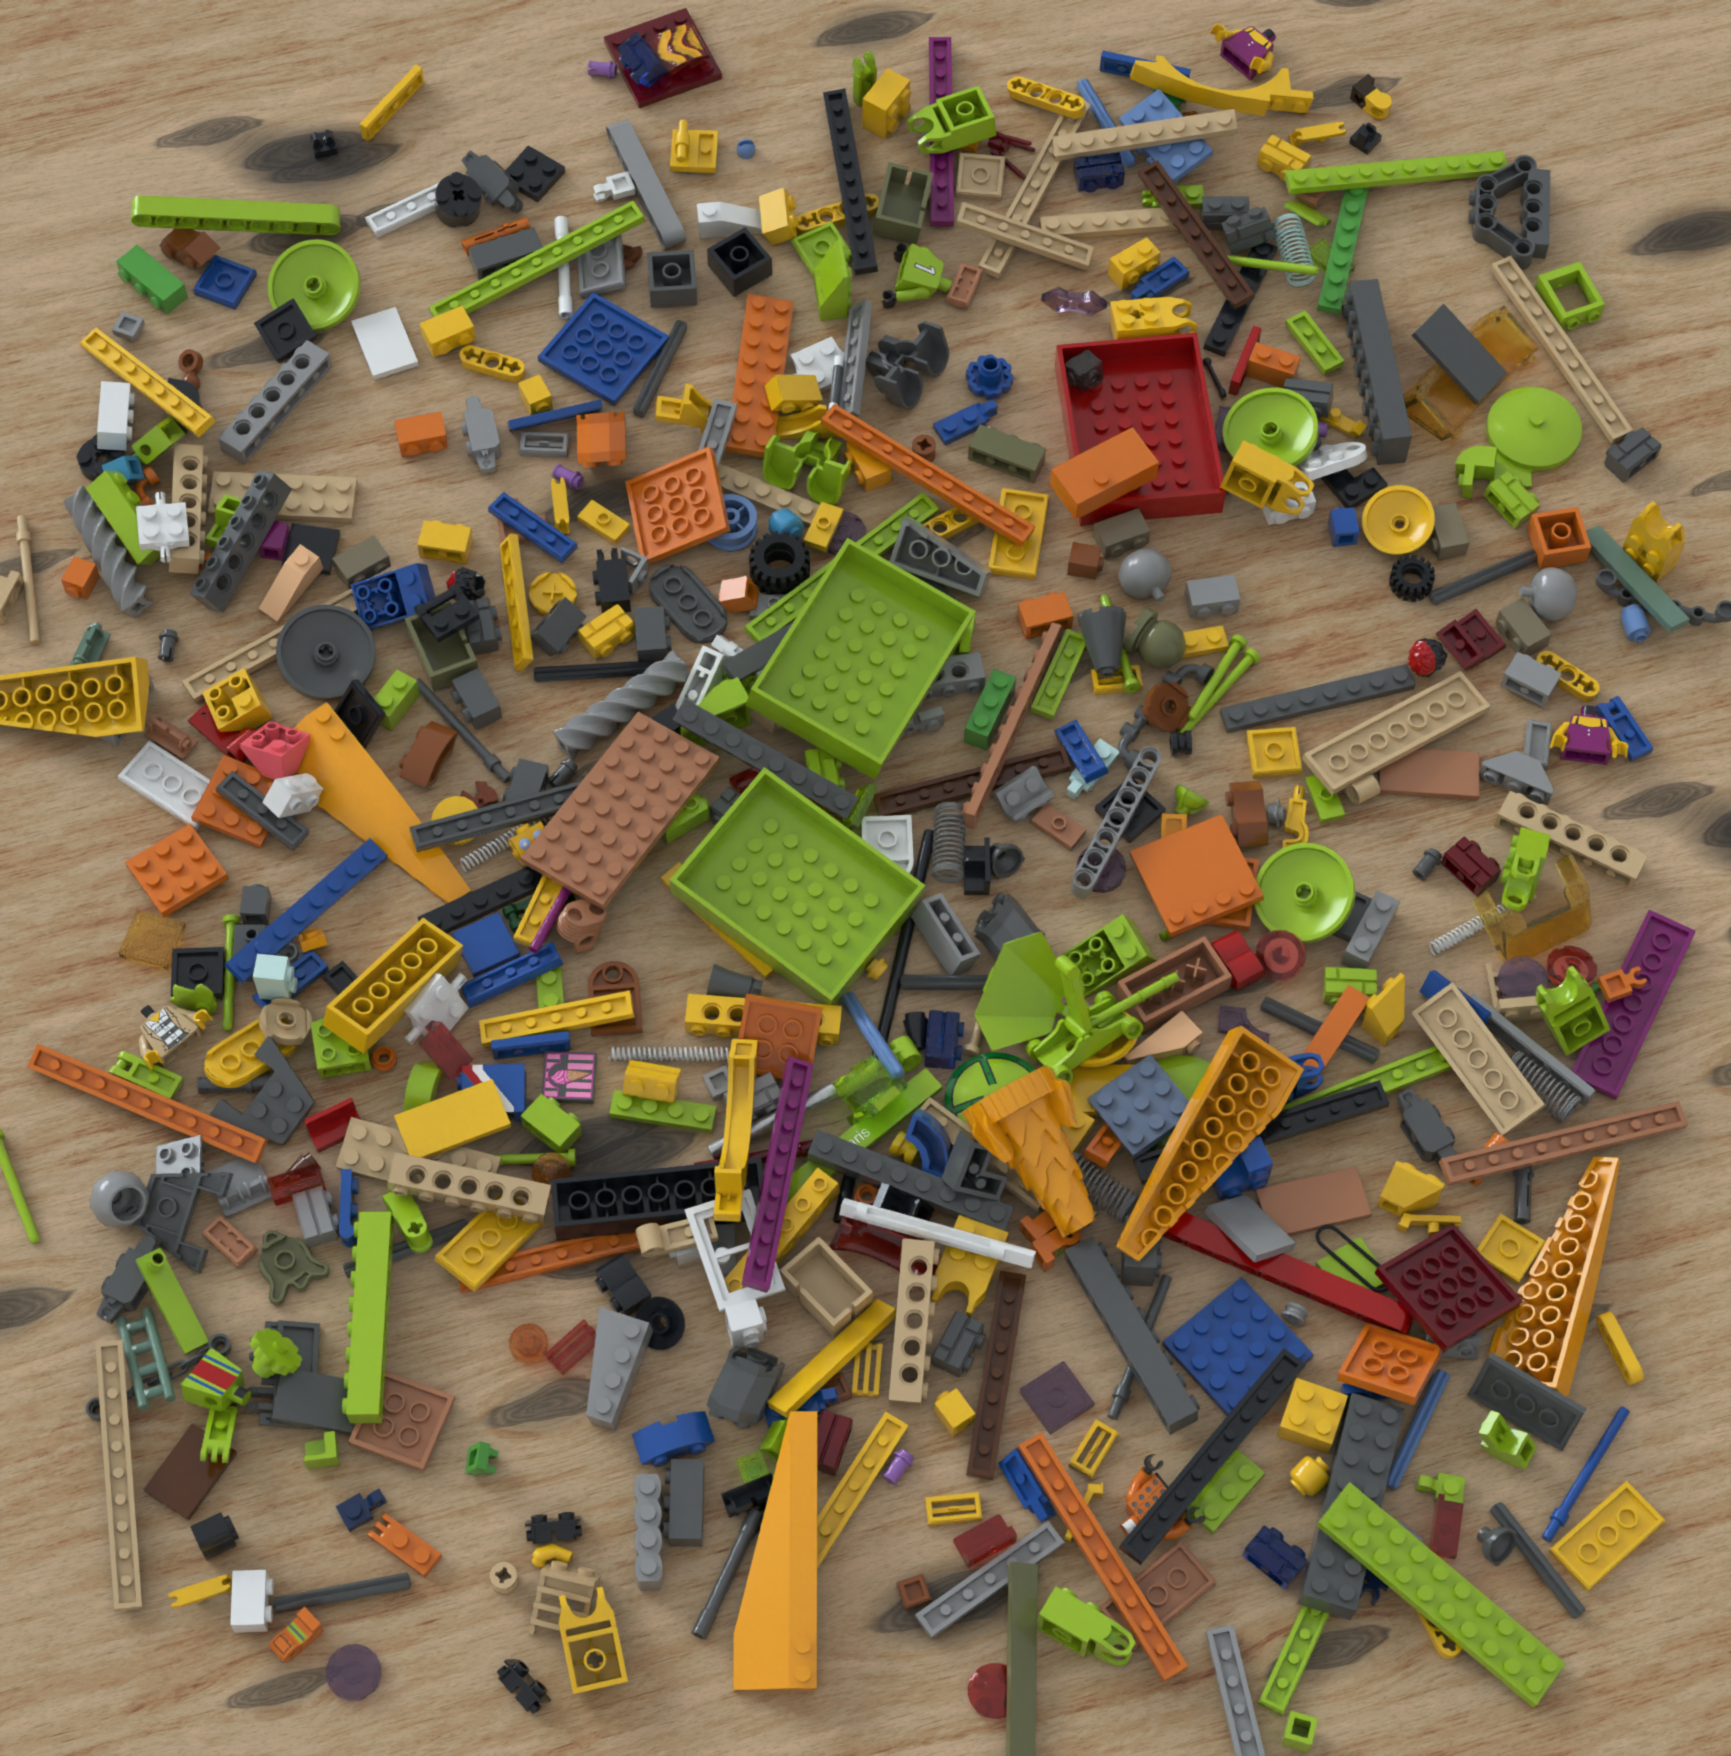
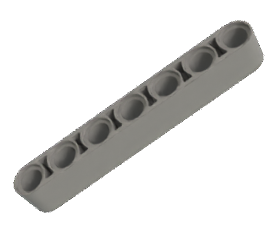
[606,119,686,249]
[1070,746,1161,899]

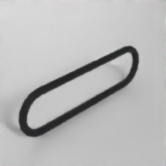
[1316,1225,1388,1293]

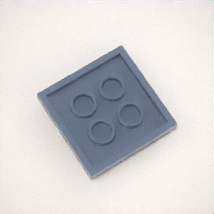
[1087,1054,1189,1159]

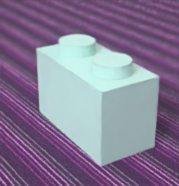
[253,954,298,1000]

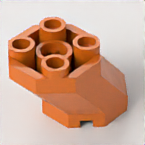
[576,411,627,468]

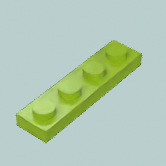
[1030,629,1086,720]
[609,1090,717,1134]

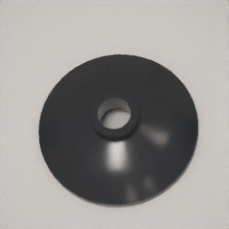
[635,1296,685,1350]

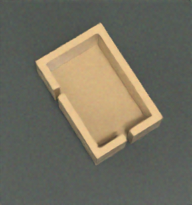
[779,1237,873,1337]

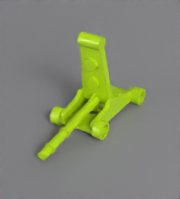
[1025,955,1179,1084]

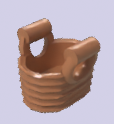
[555,899,607,954]

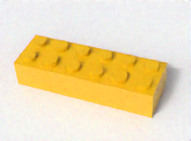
[323,918,463,1054]

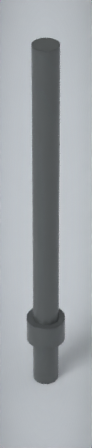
[416,678,510,783]
[1107,1275,1172,1420]

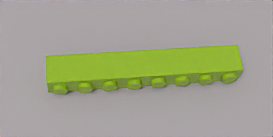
[342,1212,394,1424]

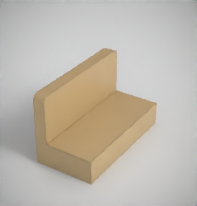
[0,570,24,625]

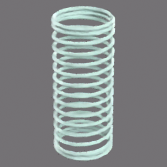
[1272,213,1316,286]

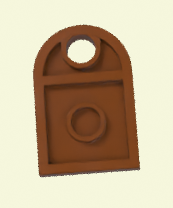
[588,961,643,1037]

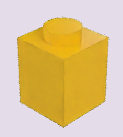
[518,374,553,415]
[934,1388,975,1437]

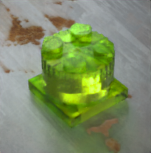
[832,1055,908,1125]

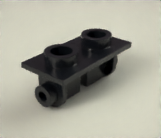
[721,1473,773,1518]
[525,1512,582,1544]
[497,1659,551,1714]

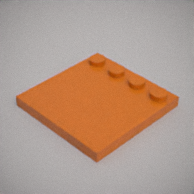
[625,446,730,565]
[1129,814,1264,938]

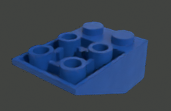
[350,563,436,630]

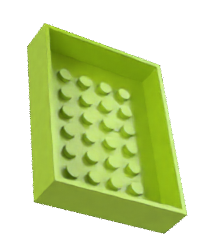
[746,538,976,780]
[670,767,925,1005]

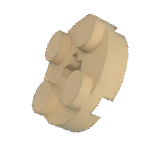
[259,998,312,1045]

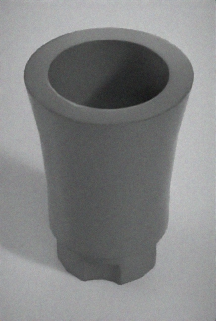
[706,964,763,998]

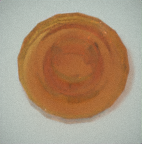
[532,1152,571,1192]
[509,1323,549,1364]

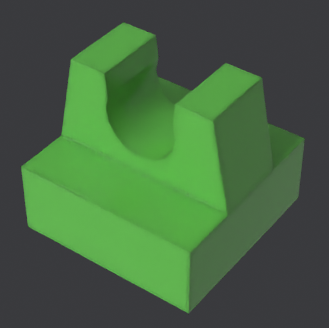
[465,1442,499,1476]

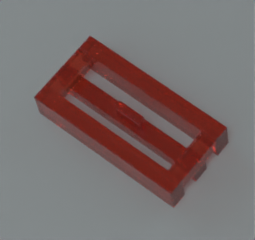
[544,1319,596,1375]

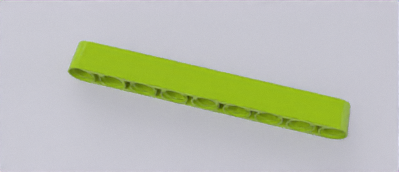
[131,195,341,236]

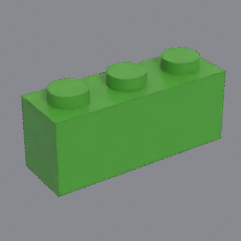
[116,245,188,314]
[964,669,1016,751]

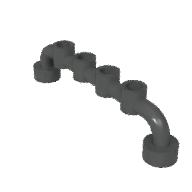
[1595,568,1731,626]
[1118,663,1214,770]

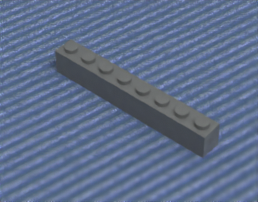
[807,1129,1014,1231]
[1065,1236,1200,1435]

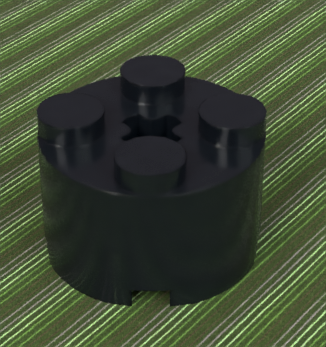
[434,172,482,227]

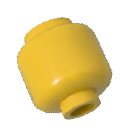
[1289,1456,1330,1497]

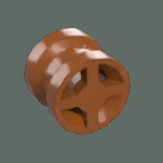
[912,435,936,462]

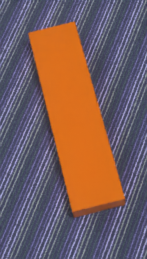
[1303,985,1370,1084]

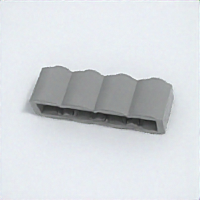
[634,1474,664,1591]

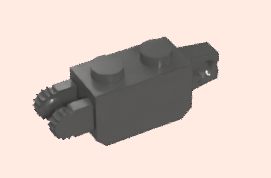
[461,150,523,213]
[1397,1088,1456,1168]
[97,1235,159,1324]

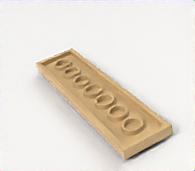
[1302,671,1490,795]

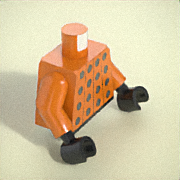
[1120,1454,1205,1540]

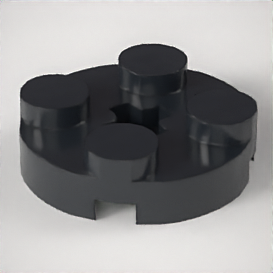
[77,435,126,481]

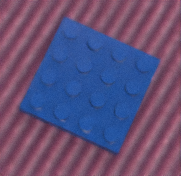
[538,292,669,406]
[1162,1277,1314,1416]

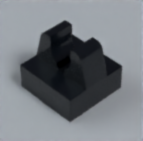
[1349,122,1382,155]
[310,130,338,159]

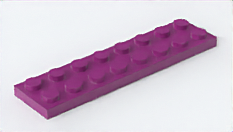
[1571,910,1696,1100]

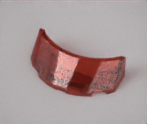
[829,1216,940,1275]

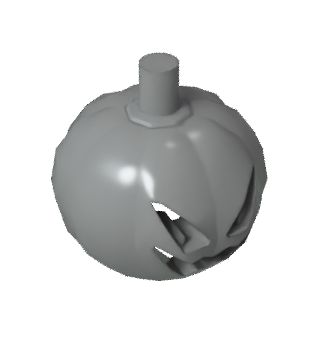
[1118,548,1171,602]
[1519,567,1577,621]
[89,1170,149,1228]

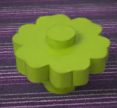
[250,1328,302,1378]

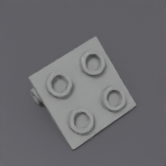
[156,1135,205,1192]
[206,1157,275,1218]

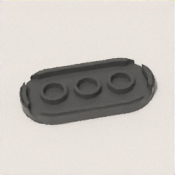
[649,565,727,644]

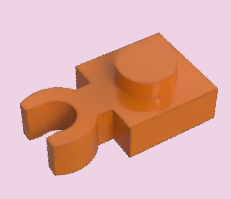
[1597,967,1647,1003]

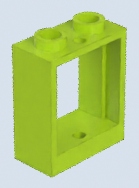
[1535,261,1605,330]

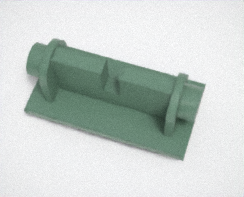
[69,622,111,666]

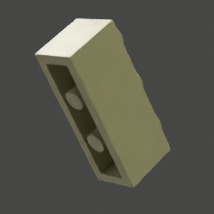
[968,424,1046,484]

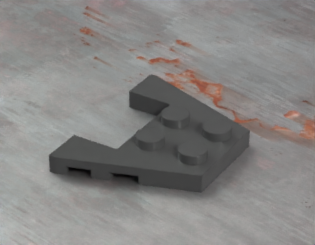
[210,1036,316,1145]
[134,1172,233,1273]

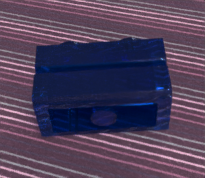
[617,32,668,88]
[1073,152,1125,193]
[924,1010,964,1070]
[1242,1525,1308,1591]

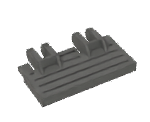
[246,1320,320,1430]

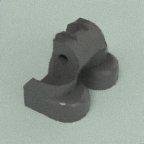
[866,321,949,409]

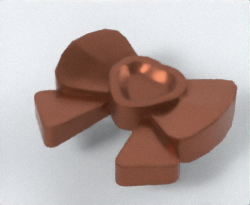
[623,245,643,270]
[460,781,499,808]

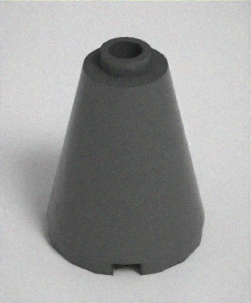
[1078,606,1127,677]

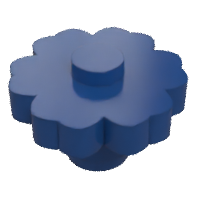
[966,354,1014,400]

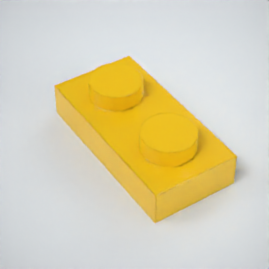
[1181,625,1229,659]

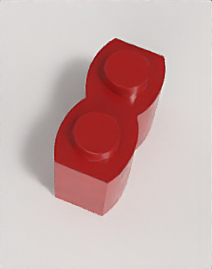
[1210,930,1264,991]

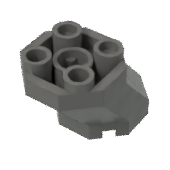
[973,892,1045,961]
[706,1346,785,1429]

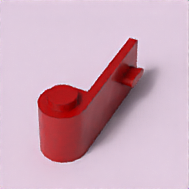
[188,703,257,763]

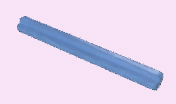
[1077,78,1136,168]
[841,992,904,1080]
[1386,1370,1450,1490]

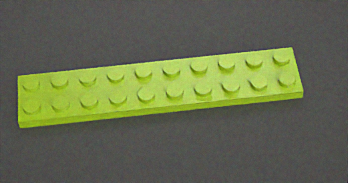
[1316,1482,1566,1708]

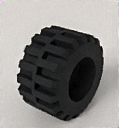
[749,531,810,595]

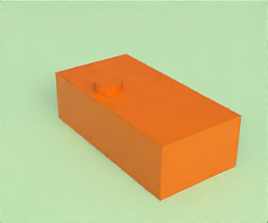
[1050,427,1159,520]

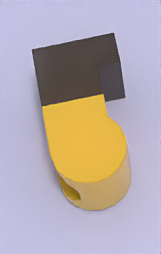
[1350,74,1392,120]

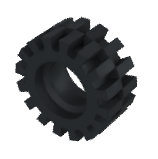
[1389,555,1435,602]

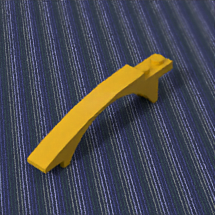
[1130,55,1314,116]
[654,384,840,440]
[713,1039,758,1222]

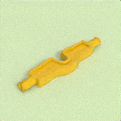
[1282,785,1309,849]

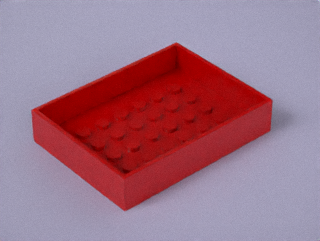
[1055,333,1226,526]

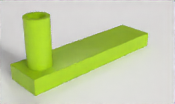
[135,1247,209,1355]

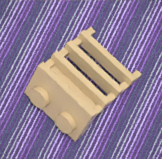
[1485,959,1544,1022]
[528,1561,601,1635]

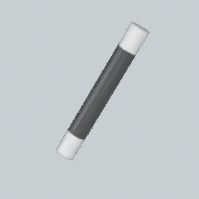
[828,355,844,410]

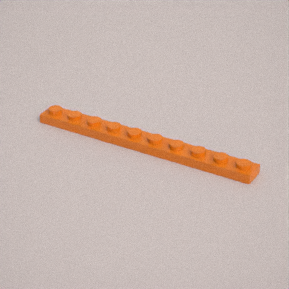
[820,404,1035,547]
[27,1043,268,1164]
[1018,1432,1188,1682]

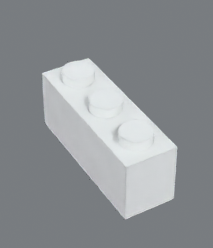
[97,381,135,451]

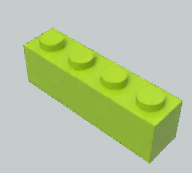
[86,470,160,565]

